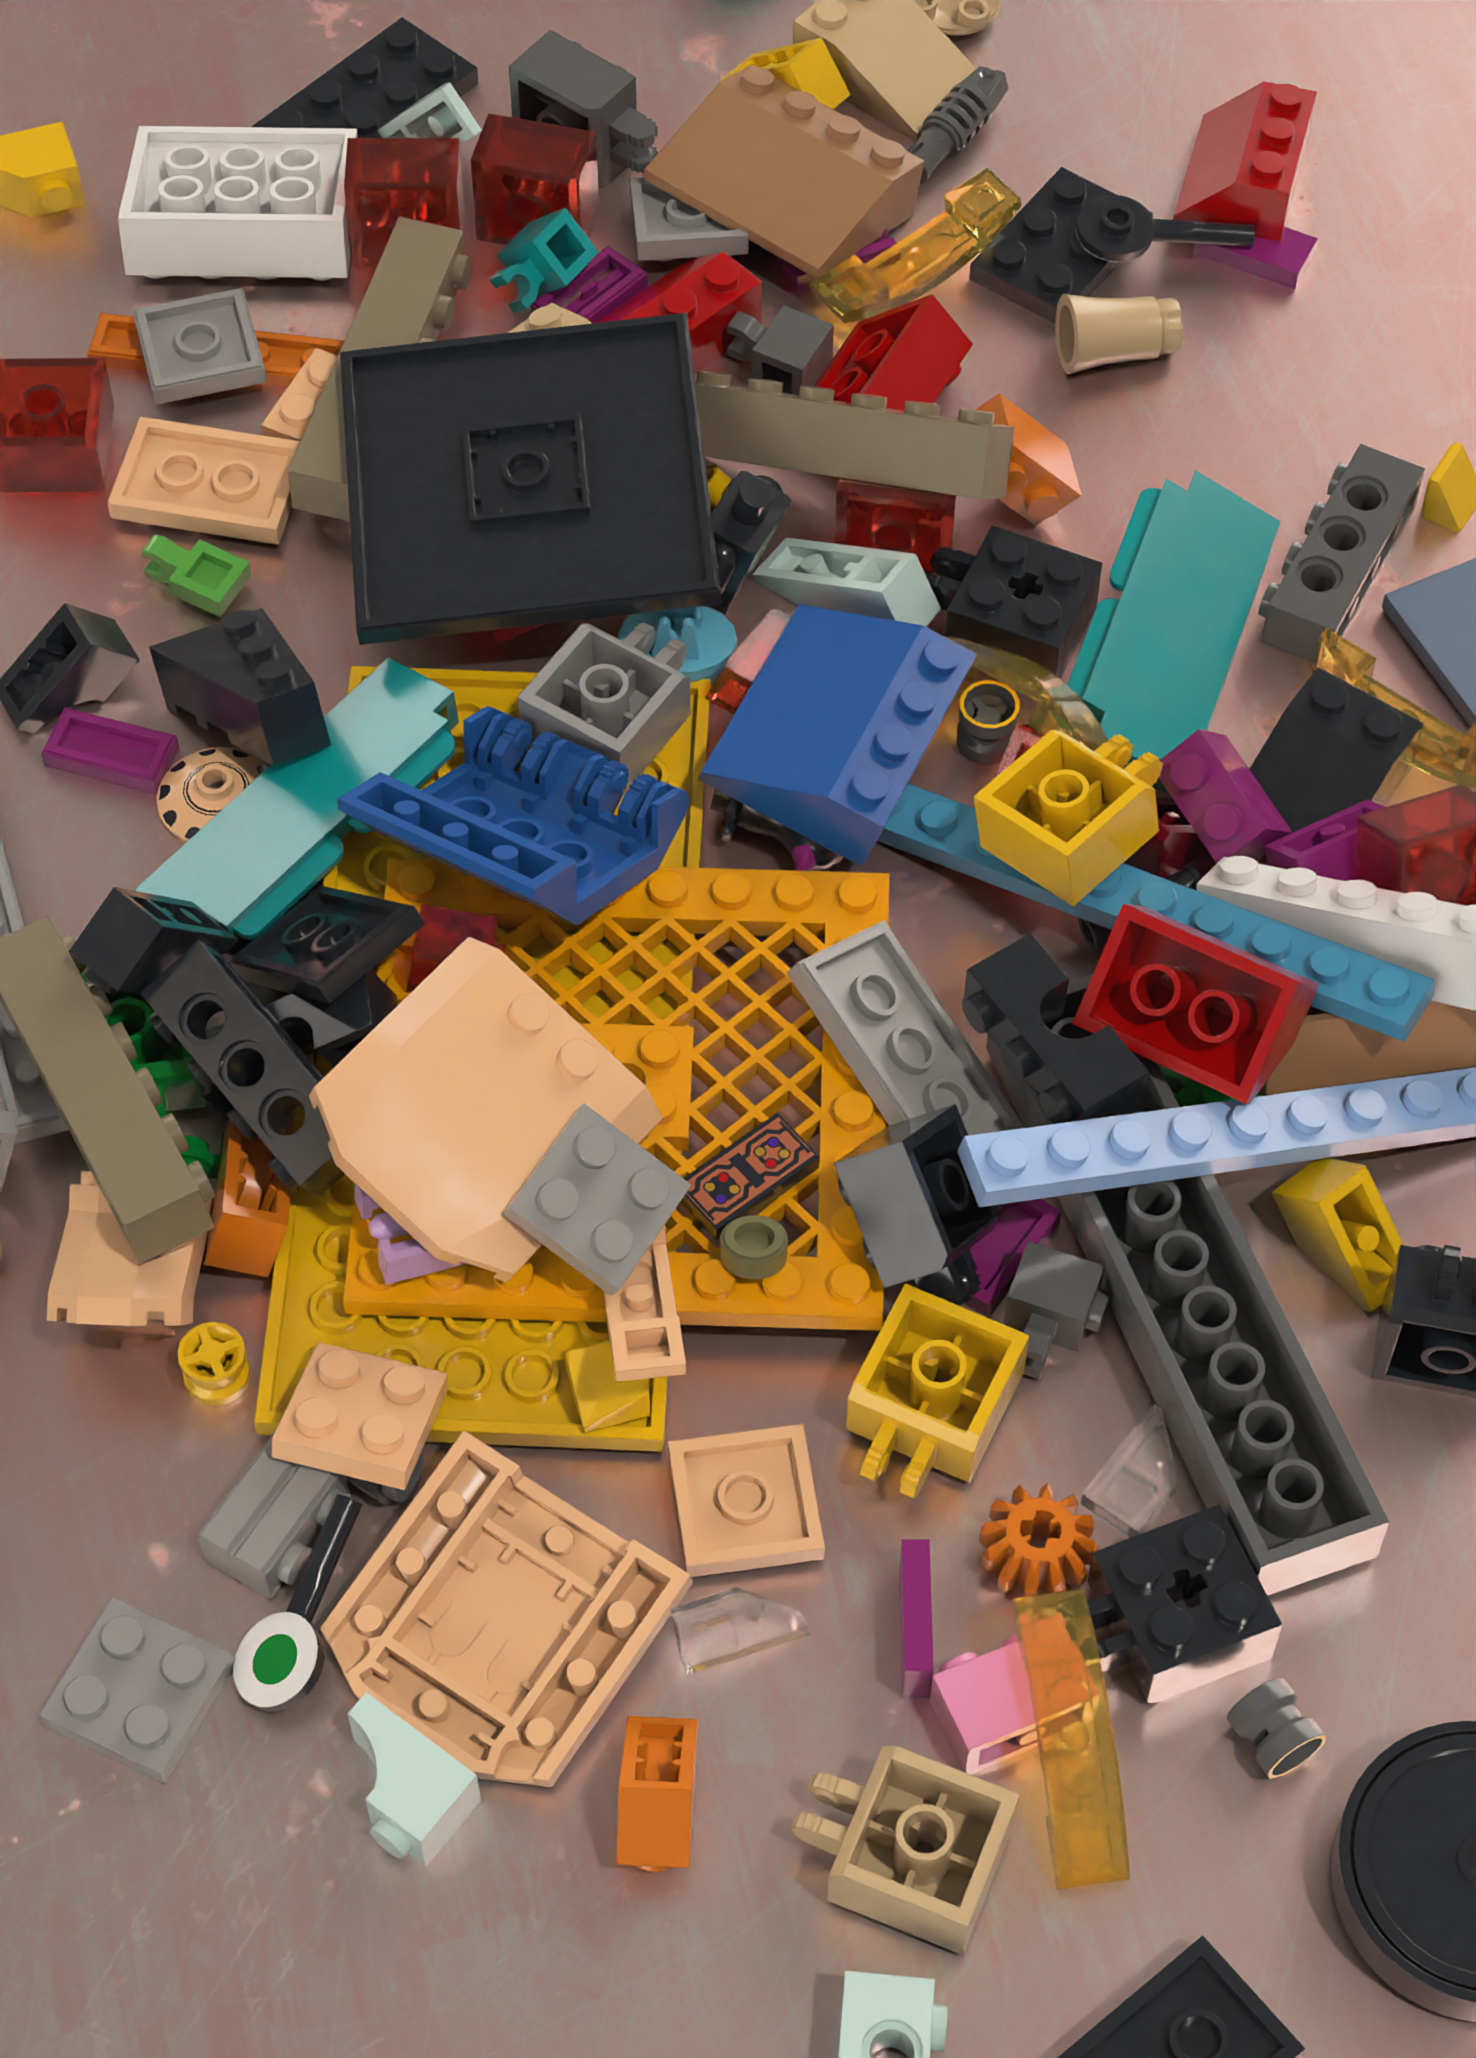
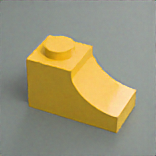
[719,37,850,109]

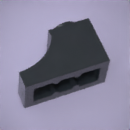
[0,603,140,734]

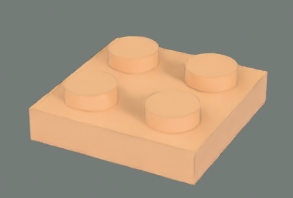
[272,1342,448,1490]
[668,1424,825,1577]

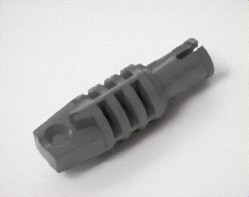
[907,66,1009,184]

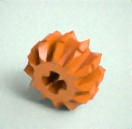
[979,1482,1098,1605]

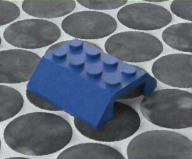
[337,706,689,926]

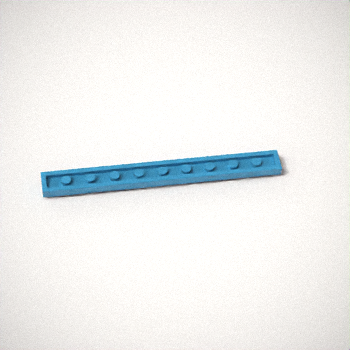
[877,783,1434,1042]

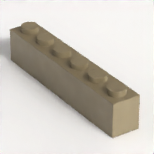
[288,216,472,522]
[695,371,1014,499]
[0,916,216,1264]

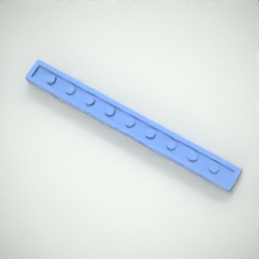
[957,1067,1476,1207]

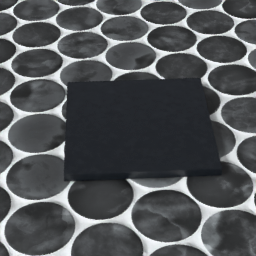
[340,313,722,645]

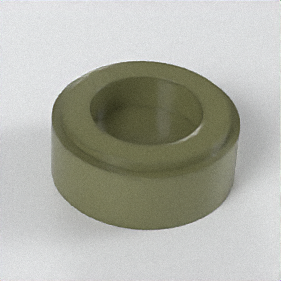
[720,1215,788,1279]

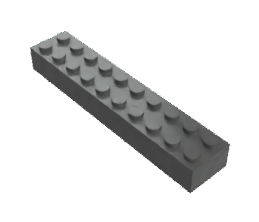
[986,974,1389,1595]

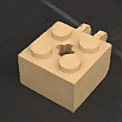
[790,1746,1020,1955]

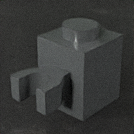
[727,305,834,395]
[1004,1241,1111,1380]

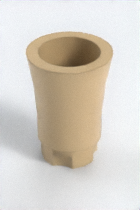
[1055,294,1183,374]

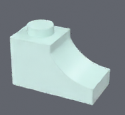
[348,1692,481,1867]

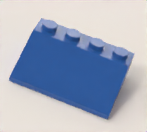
[698,604,977,867]

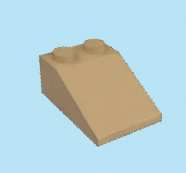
[793,0,976,142]

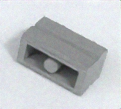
[197,1430,351,1599]

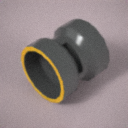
[957,680,1020,765]
[1227,1677,1327,1779]

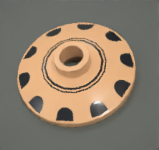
[157,747,268,844]

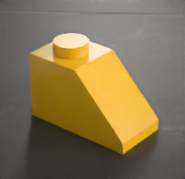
[0,121,85,218]
[1271,1158,1404,1312]

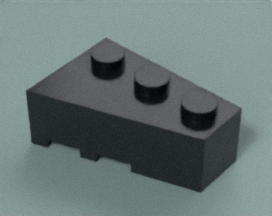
[149,608,331,766]

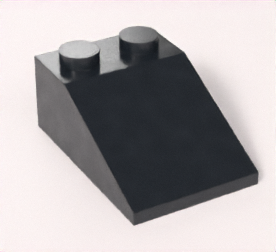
[1250,667,1424,859]

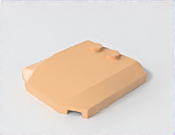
[309,937,663,1282]
[320,1430,693,1787]

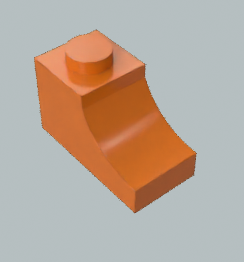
[203,1119,295,1277]
[617,1716,698,1872]

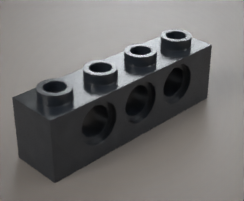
[140,940,345,1196]

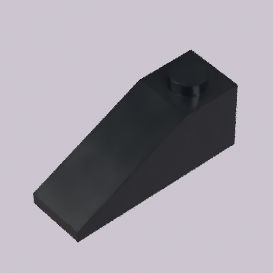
[69,887,239,995]

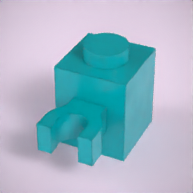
[489,208,599,313]

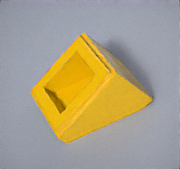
[1421,441,1476,532]

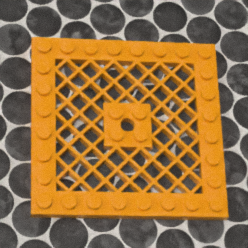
[343,859,890,1331]

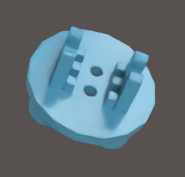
[618,606,737,685]

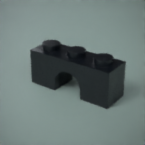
[962,933,1149,1124]
[200,970,398,1121]

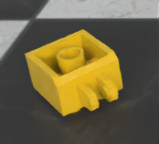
[973,730,1163,907]
[846,1283,1030,1499]

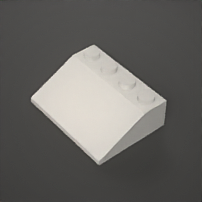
[118,126,358,281]

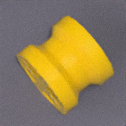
[177,1321,251,1406]

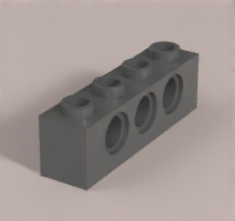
[1258,444,1425,668]

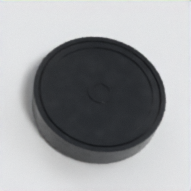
[1331,1721,1476,2022]

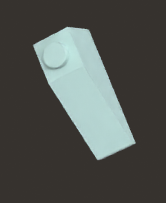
[377,83,482,176]
[752,537,941,627]

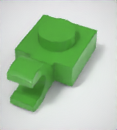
[142,534,251,617]

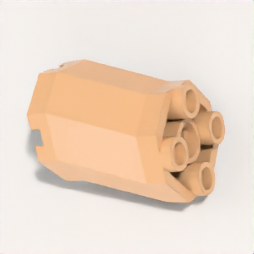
[47,1171,213,1326]

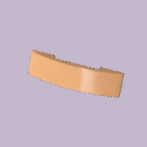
[603,1224,686,1382]

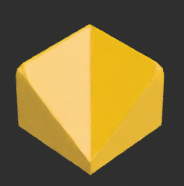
[565,1340,650,1433]

